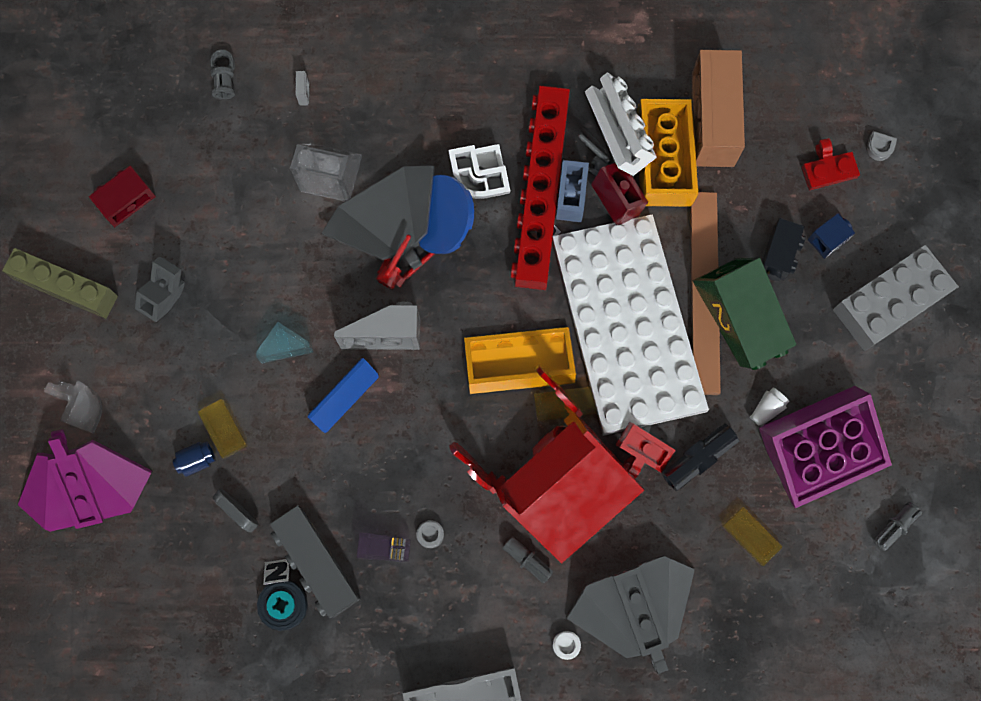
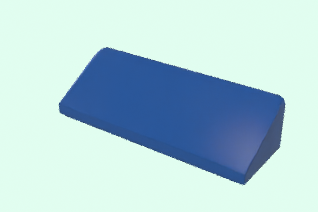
[308,358,379,433]

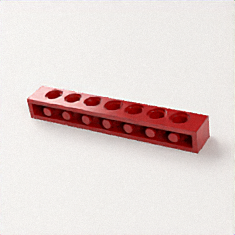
[511,86,570,290]

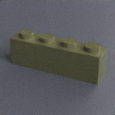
[2,248,118,319]

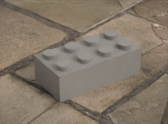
[833,245,959,352]

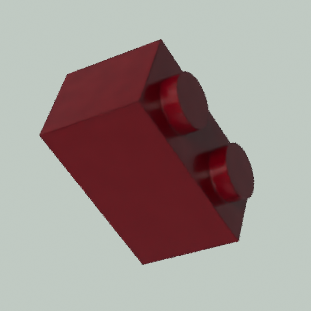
[591,163,648,225]
[88,165,156,228]

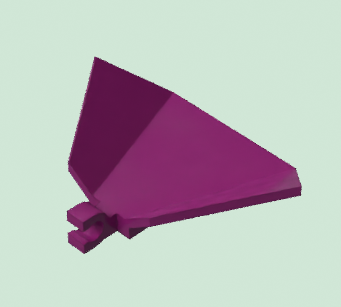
[18,429,152,532]

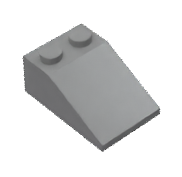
[334,302,420,350]

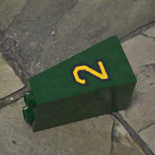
[692,258,797,370]

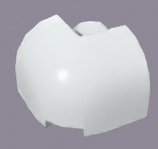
[449,144,510,199]

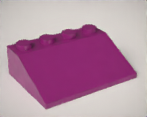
[759,386,892,508]

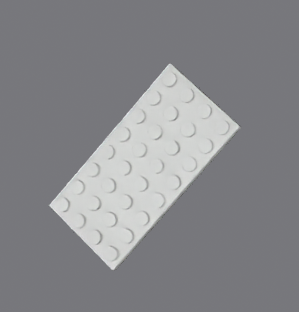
[552,214,709,436]

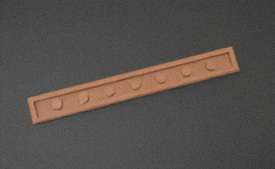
[690,192,721,395]

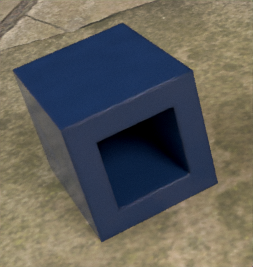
[808,214,855,259]

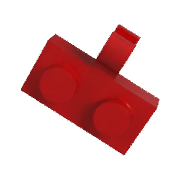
[801,138,860,191]
[616,422,675,479]

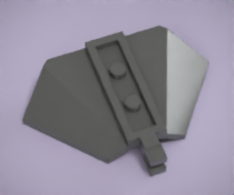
[321,166,434,270]
[566,555,695,674]

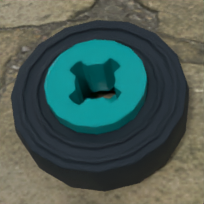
[257,581,308,631]

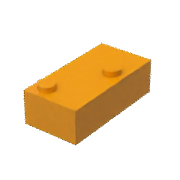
[636,99,698,207]

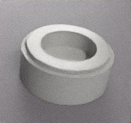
[416,520,444,548]

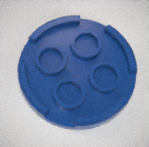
[419,175,474,254]

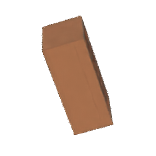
[692,50,745,167]

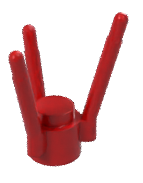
[376,234,434,290]

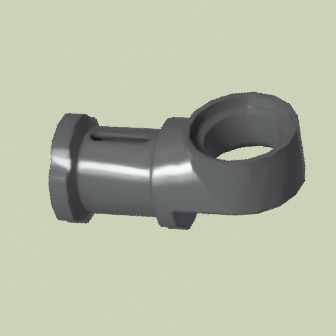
[210,49,236,100]

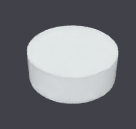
[552,631,581,660]

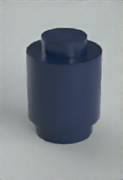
[172,441,216,477]

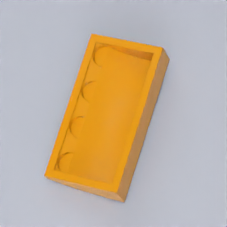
[464,327,576,394]

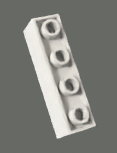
[585,73,657,176]

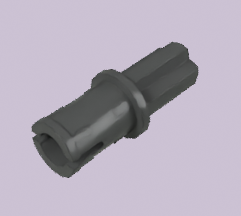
[875,502,922,550]
[502,536,553,583]

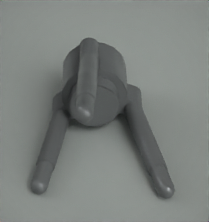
[562,127,615,177]

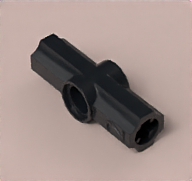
[661,423,740,491]

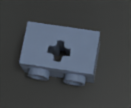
[556,160,589,222]

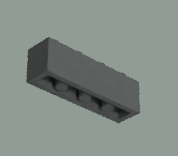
[270,506,361,618]

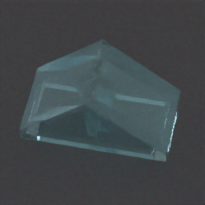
[256,322,313,363]

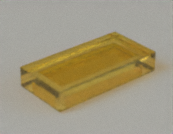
[198,399,247,459]
[723,507,782,566]

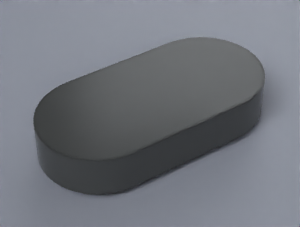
[213,489,259,532]

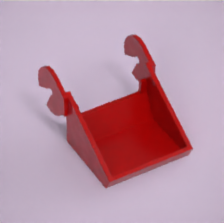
[449,365,644,564]

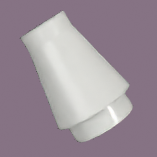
[750,387,789,427]

